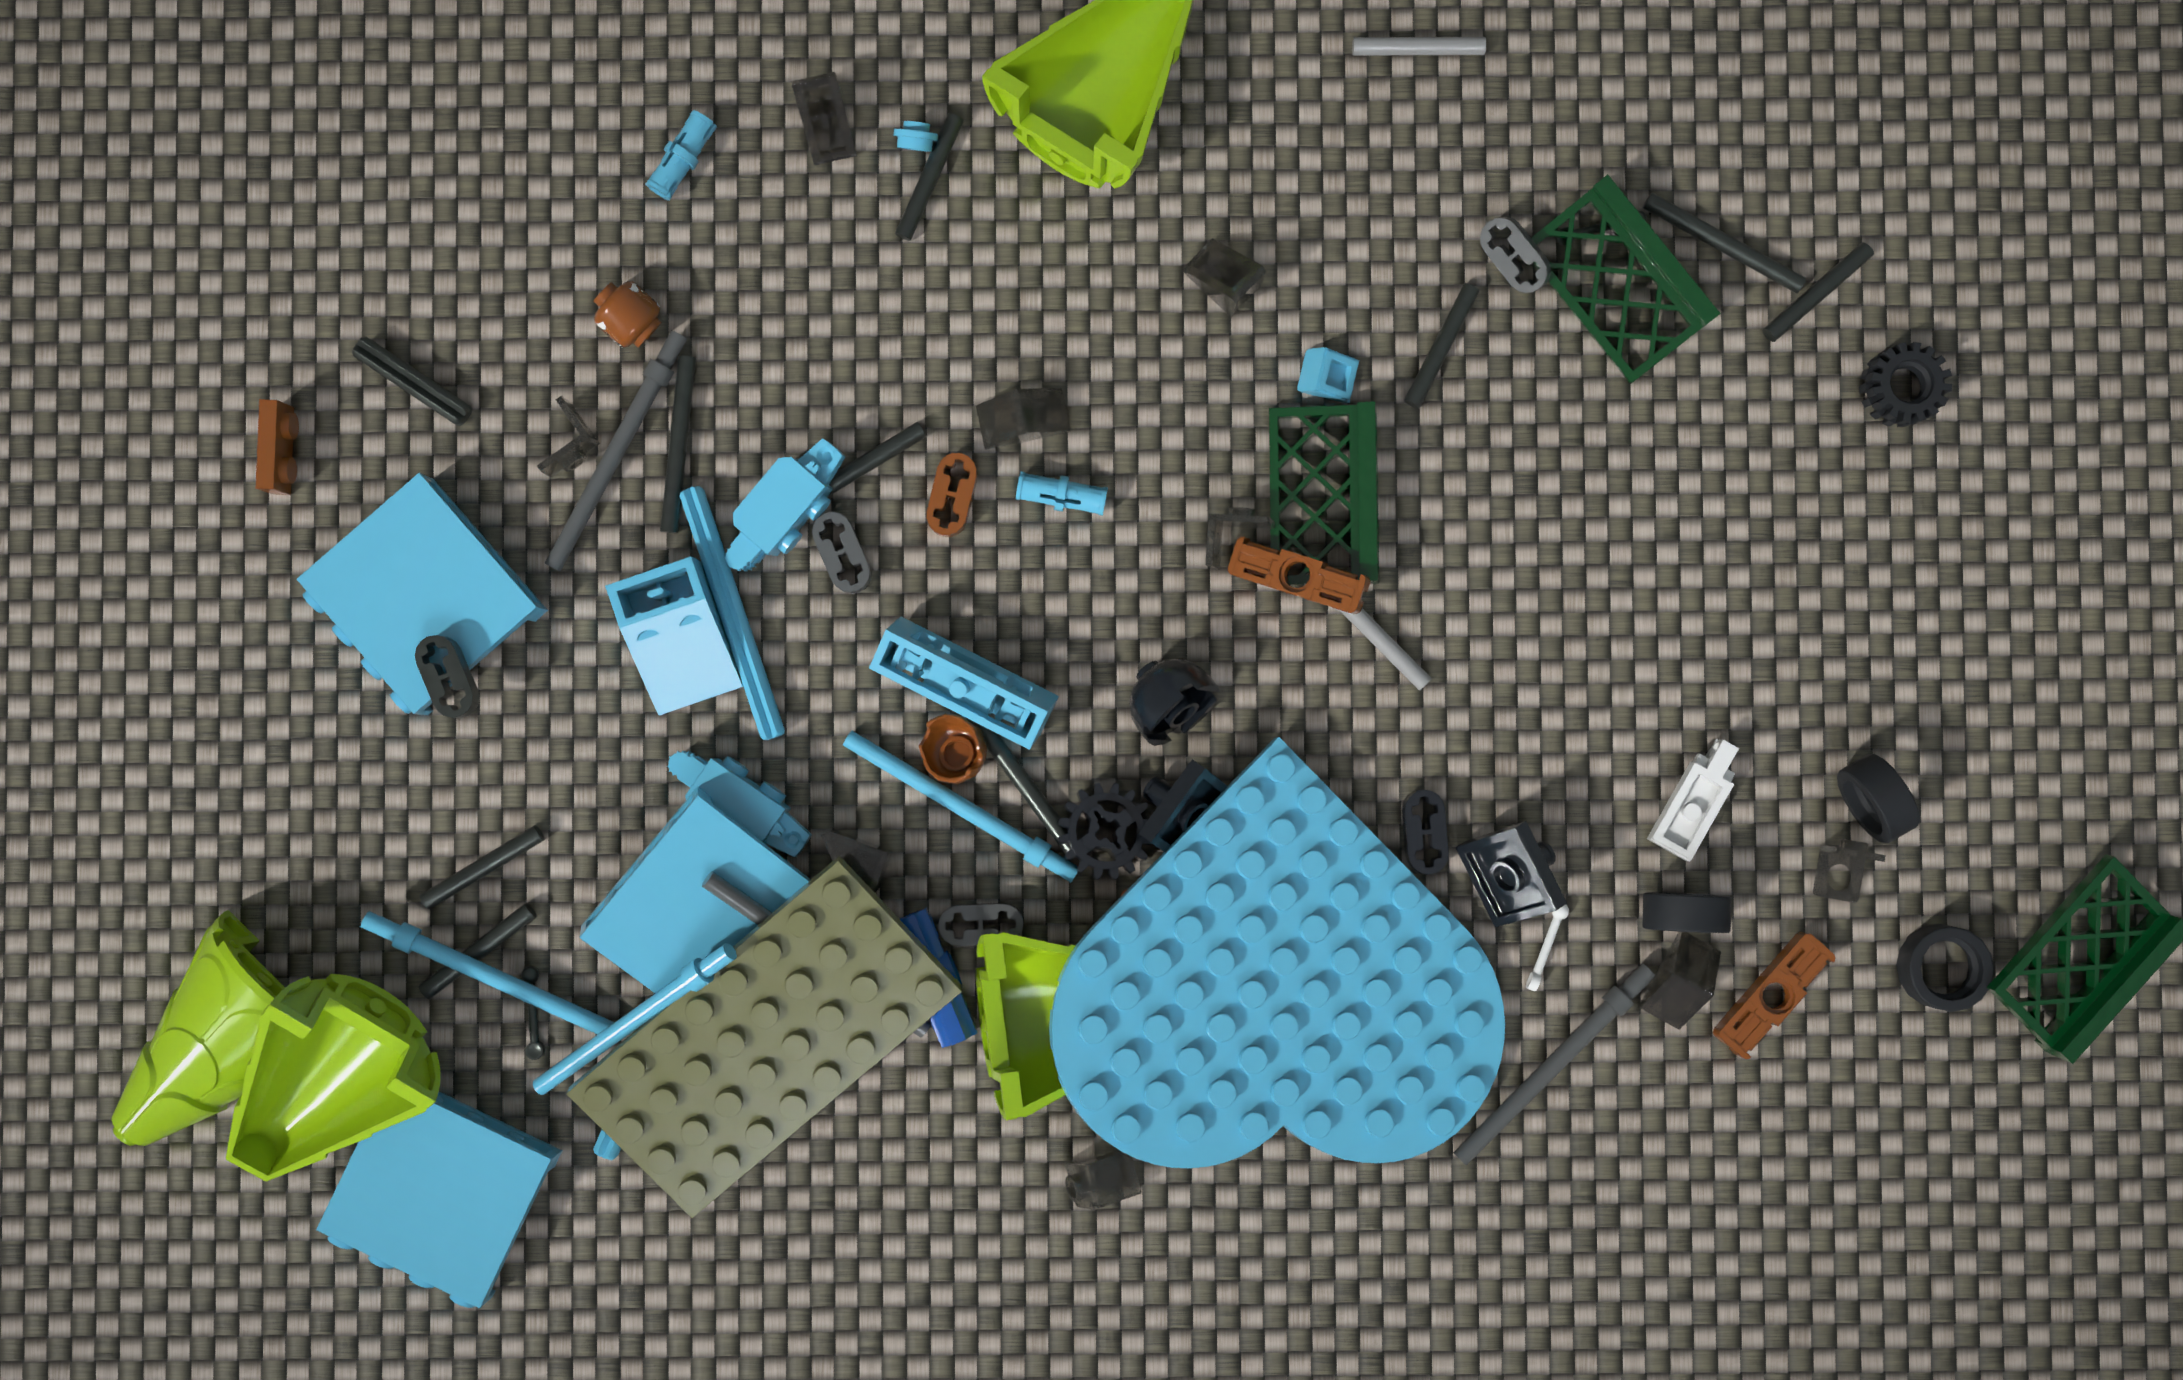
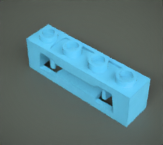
[869,617,1059,750]

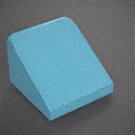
[1297,347,1360,403]

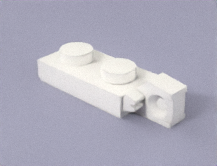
[1647,739,1739,862]

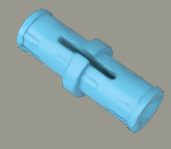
[645,110,717,201]
[1016,471,1108,516]

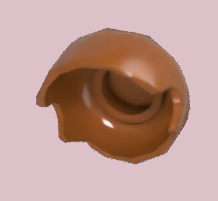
[919,713,987,784]

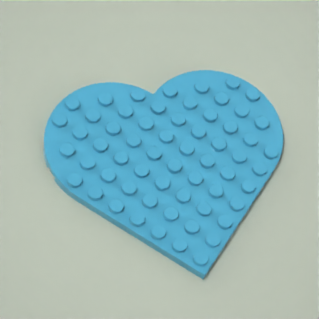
[1049,737,1505,1168]

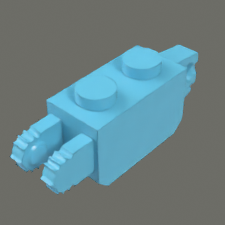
[724,438,845,572]
[667,751,812,857]

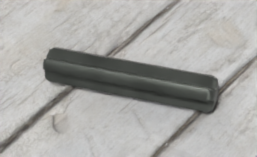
[352,337,472,426]

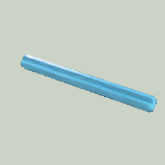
[680,486,785,740]

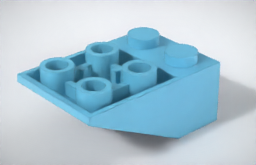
[605,556,743,716]

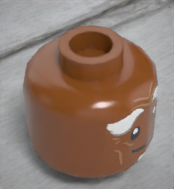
[593,281,662,348]

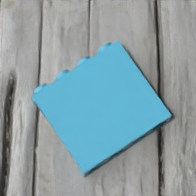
[296,473,548,715]
[579,787,811,993]
[316,1092,563,1308]

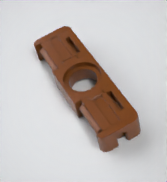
[1228,537,1370,614]
[1713,932,1836,1059]

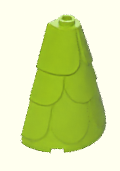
[982,0,1194,189]
[111,910,285,1146]
[976,932,1075,1120]
[226,974,441,1182]

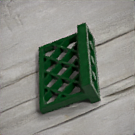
[1532,174,1721,384]
[1269,401,1379,585]
[1986,854,2183,1064]

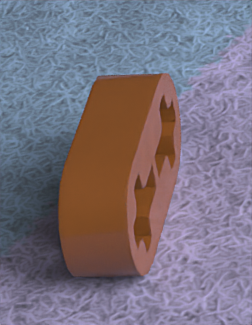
[926,453,978,537]

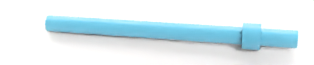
[843,731,1078,883]
[360,911,615,1035]
[533,943,737,1095]

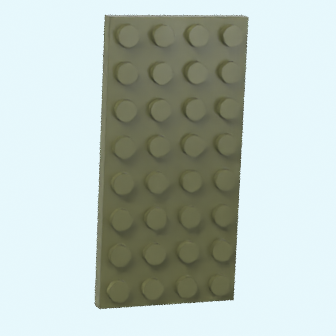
[566,856,962,1218]

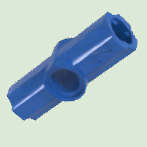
[900,908,978,1048]

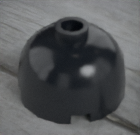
[1129,659,1220,746]

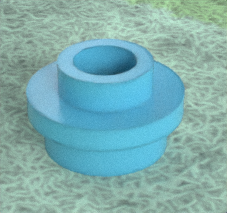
[893,121,938,152]

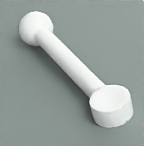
[1526,905,1569,992]

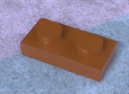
[256,399,299,495]

